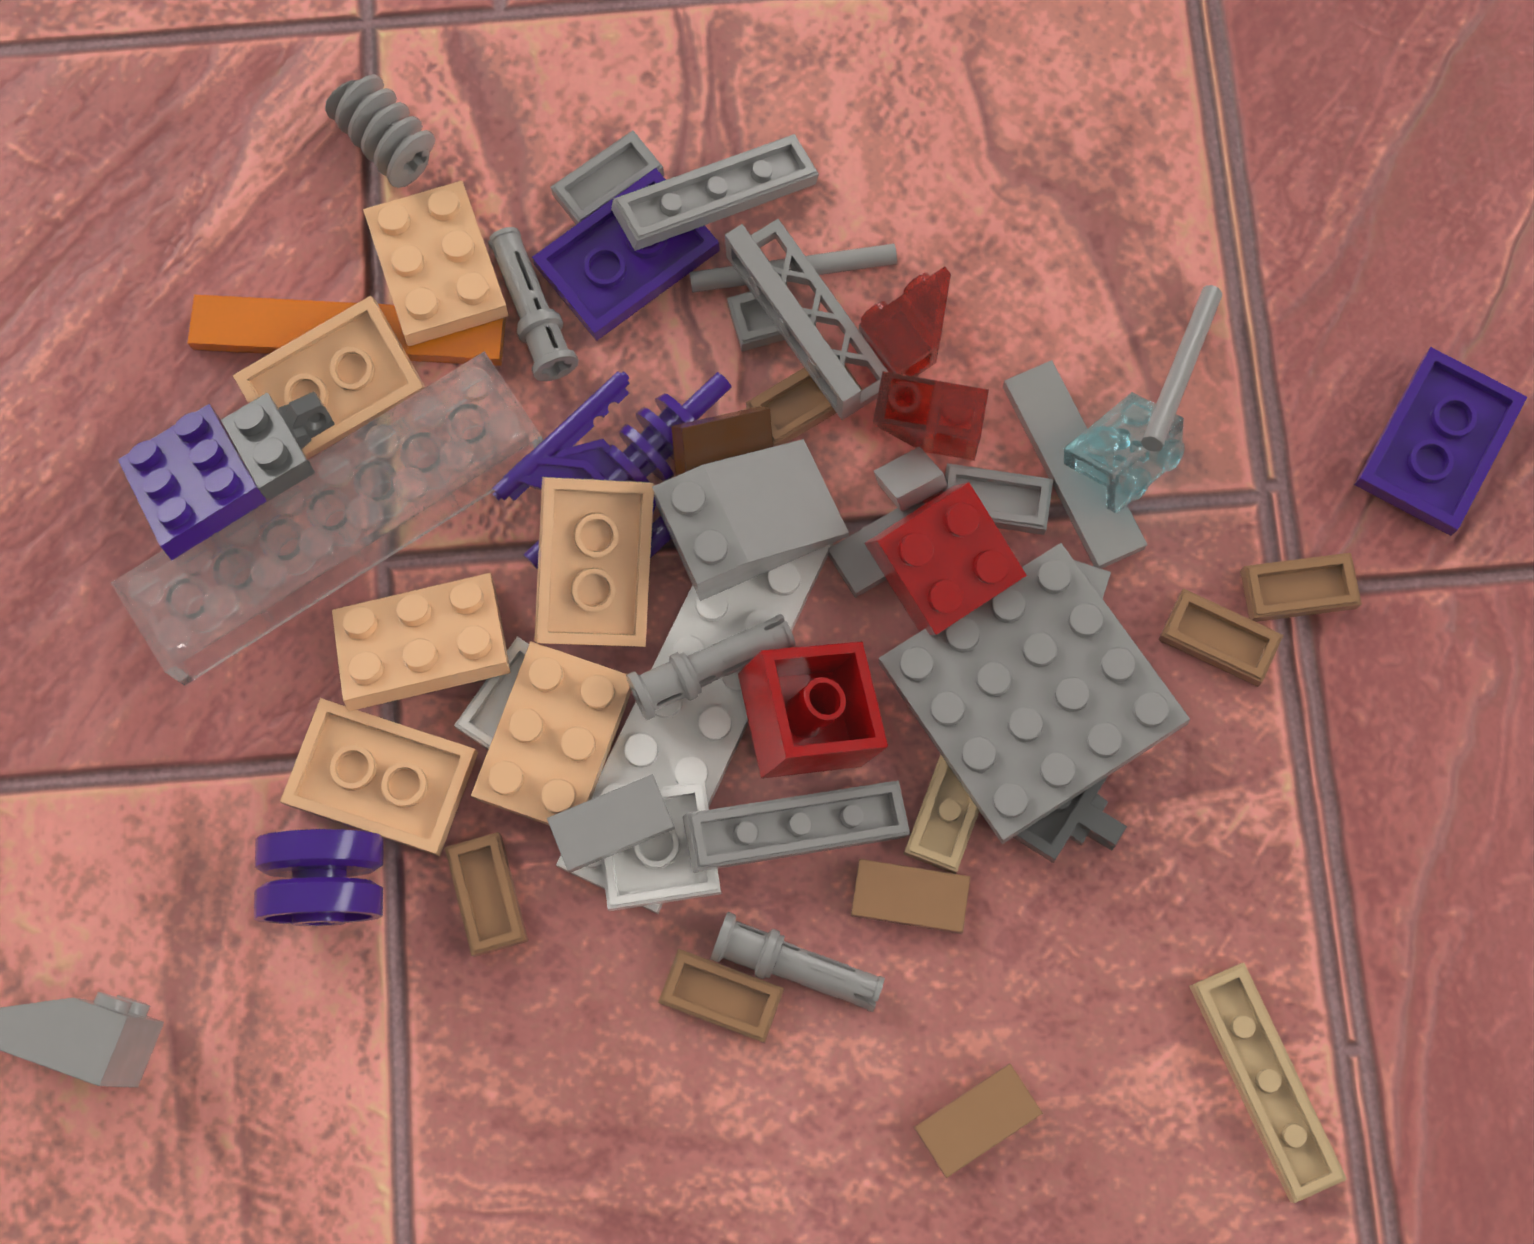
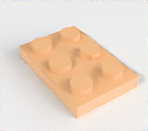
[363,181,509,346]
[233,296,427,459]
[534,477,654,647]
[332,573,511,711]
[471,641,631,826]
[280,698,478,857]

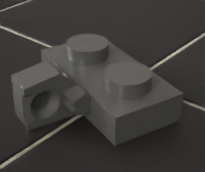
[221,392,335,500]
[1013,776,1127,863]

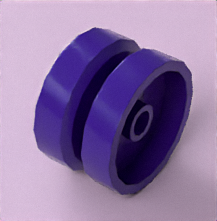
[254,829,383,926]

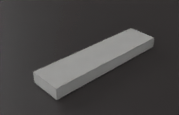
[611,134,819,251]
[1003,360,1148,569]
[682,780,910,873]

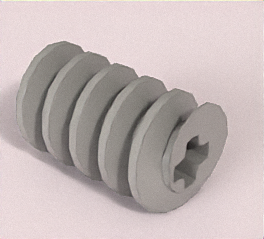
[325,74,436,188]

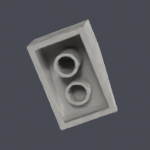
[652,439,849,601]
[0,992,164,1088]

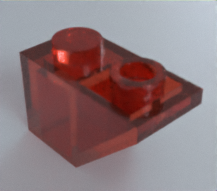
[859,266,951,391]
[873,371,989,461]

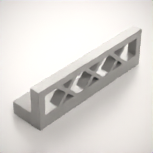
[725,219,895,420]

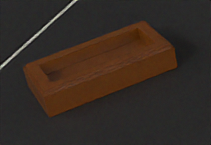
[671,407,773,476]

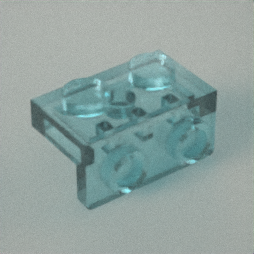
[1064,392,1185,513]

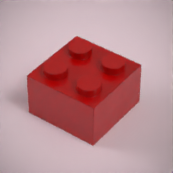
[864,482,1027,635]
[738,641,888,779]

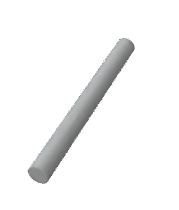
[690,243,897,293]
[1141,285,1222,452]

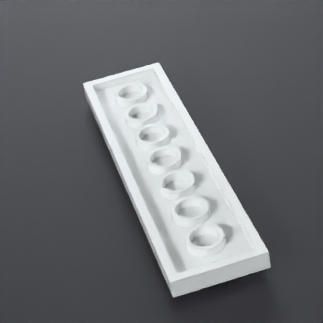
[556,543,834,914]

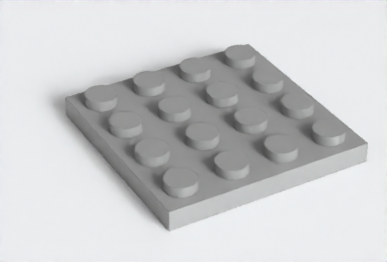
[879,543,1190,844]

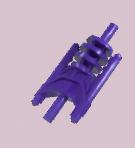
[492,371,732,570]

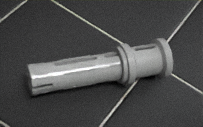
[488,227,579,381]
[626,614,795,720]
[710,912,885,1012]

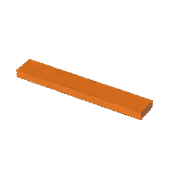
[187,294,506,366]

